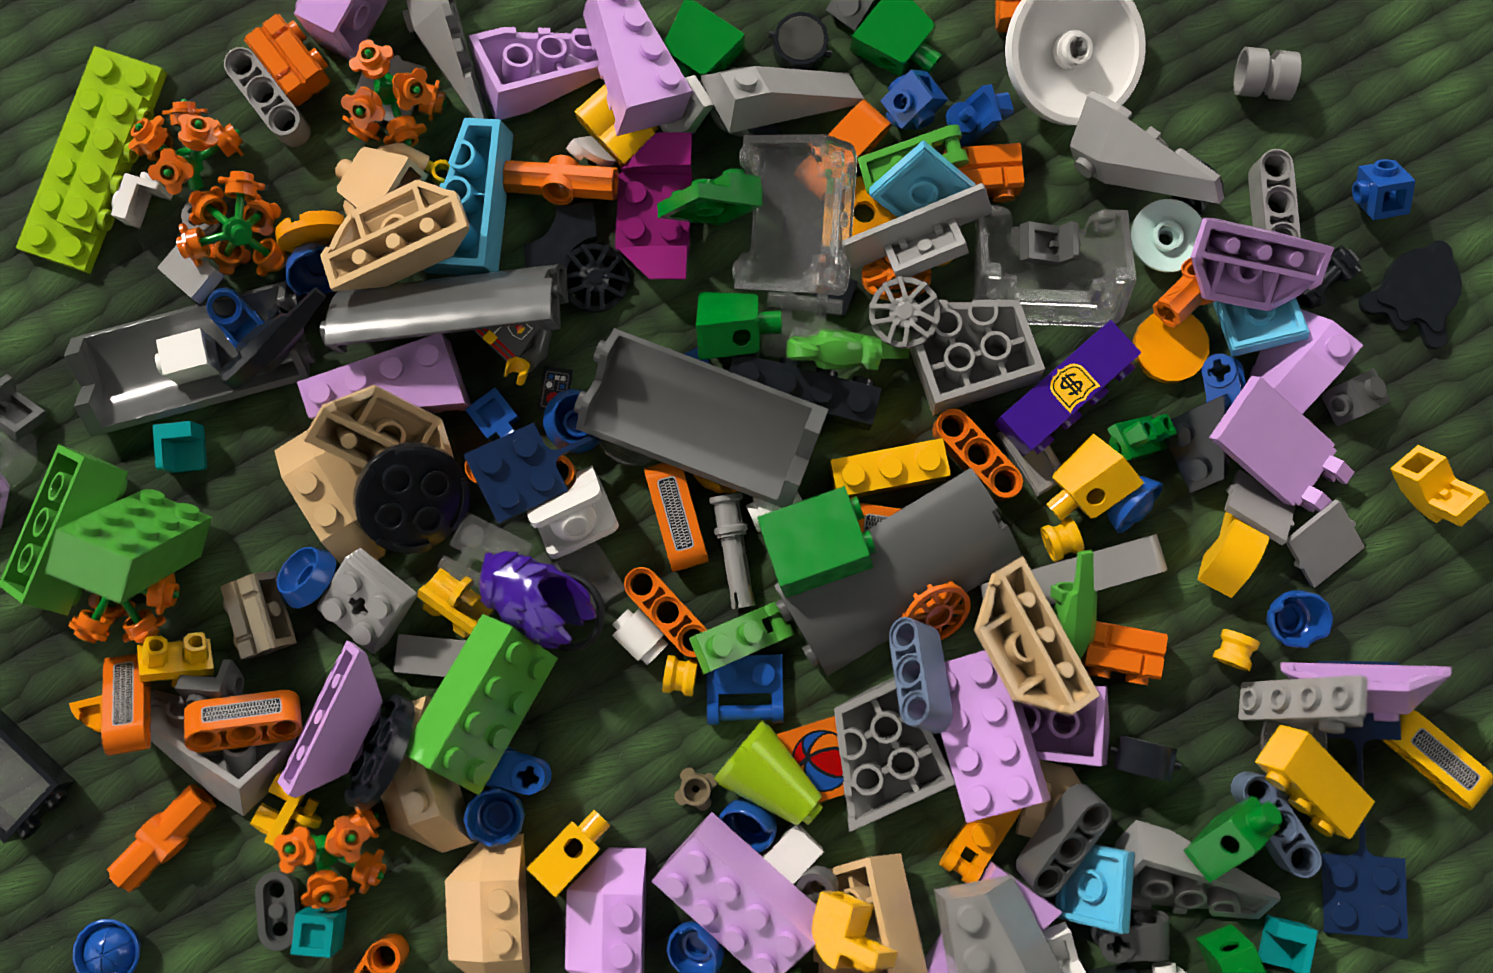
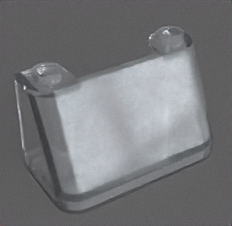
[732,135,857,296]
[973,205,1137,327]

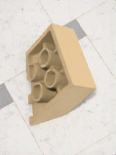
[813,853,928,973]

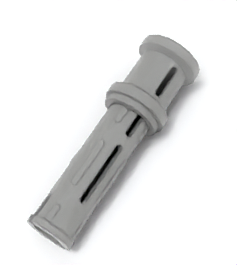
[709,493,755,609]

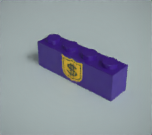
[993,320,1141,457]

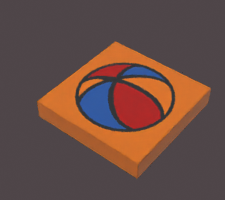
[776,716,845,803]

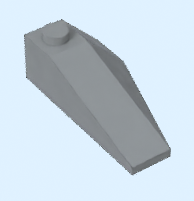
[403,0,487,119]
[701,66,864,133]
[1070,90,1224,204]
[151,690,296,816]
[1114,820,1281,919]

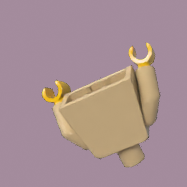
[335,142,450,216]

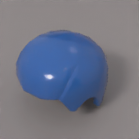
[286,242,333,297]
[1266,590,1334,648]
[464,787,525,847]
[718,797,777,853]
[666,922,725,973]

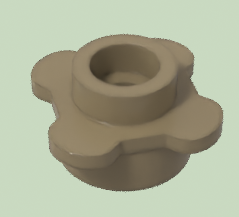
[675,767,717,811]

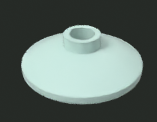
[1131,199,1202,273]

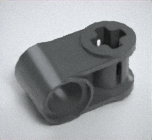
[1090,910,1170,964]

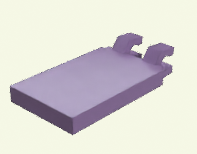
[1209,376,1354,512]

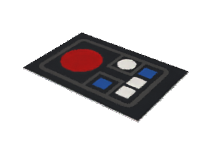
[537,366,573,410]

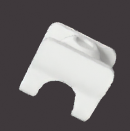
[527,465,619,559]

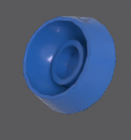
[543,389,602,453]
[1107,476,1163,533]
[276,547,336,608]
[72,919,141,973]

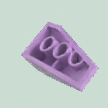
[468,27,600,120]
[1248,309,1363,414]

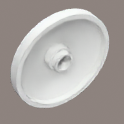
[1005,0,1146,125]

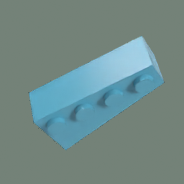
[424,118,513,275]

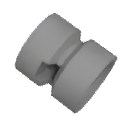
[1233,47,1302,101]

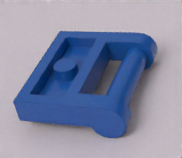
[706,654,784,725]

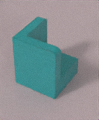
[153,421,207,474]
[291,906,347,958]
[1258,914,1318,973]

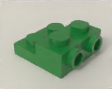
[657,169,763,226]

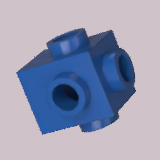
[880,69,948,130]
[1352,159,1416,220]

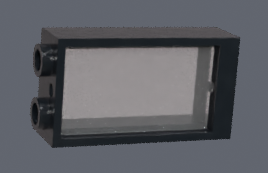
[0,709,76,843]

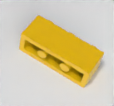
[828,438,951,499]
[1255,724,1375,839]

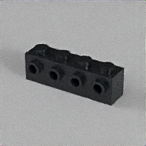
[729,351,882,431]

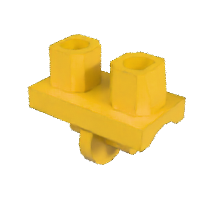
[417,568,494,638]
[137,632,214,687]
[250,771,322,847]

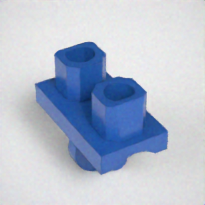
[946,84,1014,147]

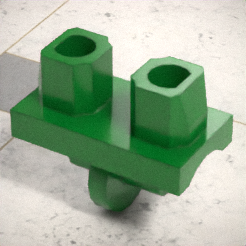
[1107,414,1177,462]

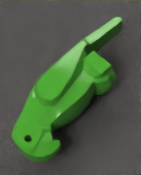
[786,329,910,370]
[1050,550,1097,659]

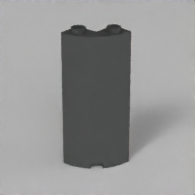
[320,264,568,353]
[64,281,315,437]
[574,328,829,508]
[774,468,1022,676]

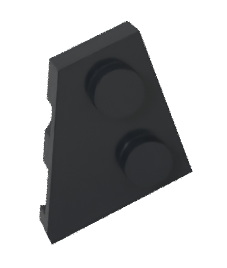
[1165,394,1230,493]

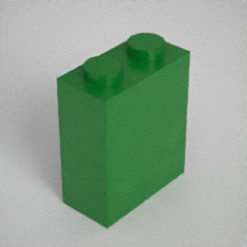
[757,486,877,598]

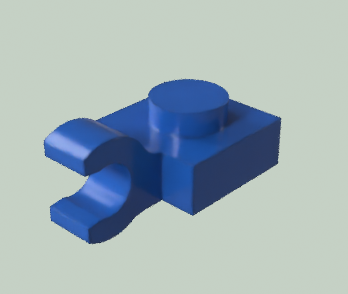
[465,387,520,441]

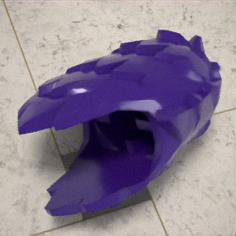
[479,551,596,649]

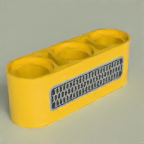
[1382,710,1493,810]

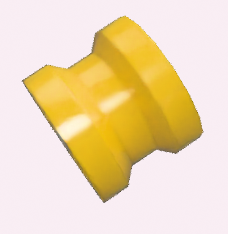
[1040,516,1084,562]
[1212,629,1260,672]
[662,655,698,697]

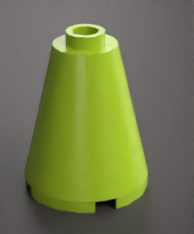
[714,721,823,826]

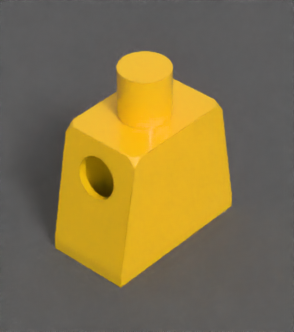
[1046,433,1144,521]
[527,810,611,897]

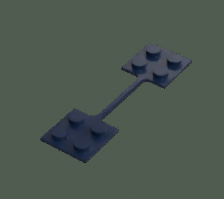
[464,347,710,524]
[1316,661,1408,939]

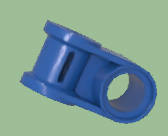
[206,287,266,348]
[1202,354,1246,412]
[486,747,552,795]

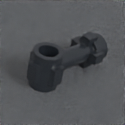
[1296,245,1362,309]

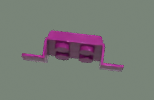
[615,132,692,280]

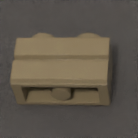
[220,571,297,660]

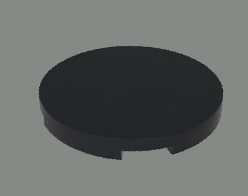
[353,442,470,554]
[344,695,414,811]

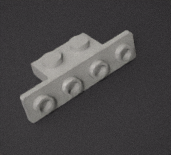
[842,183,992,278]
[1238,675,1368,734]

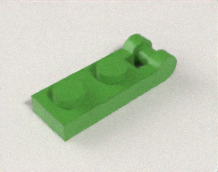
[858,125,969,196]
[689,600,795,674]

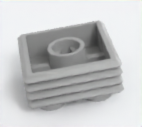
[317,548,417,654]

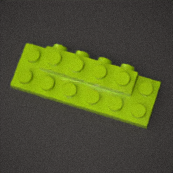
[16,46,168,274]

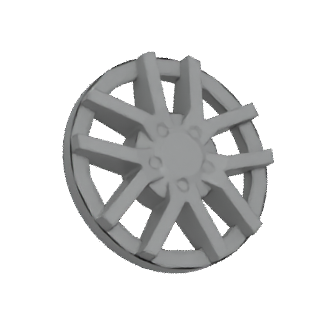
[869,276,941,349]

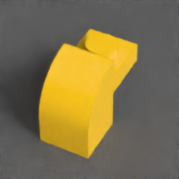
[1390,445,1490,527]
[1197,512,1269,598]
[812,891,898,973]

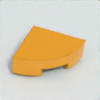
[69,695,102,732]

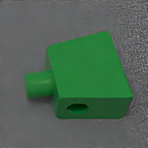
[664,0,745,88]
[850,0,942,76]
[696,292,782,360]
[1183,796,1282,883]
[1196,924,1266,973]

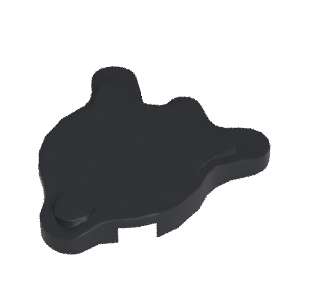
[1358,241,1462,350]

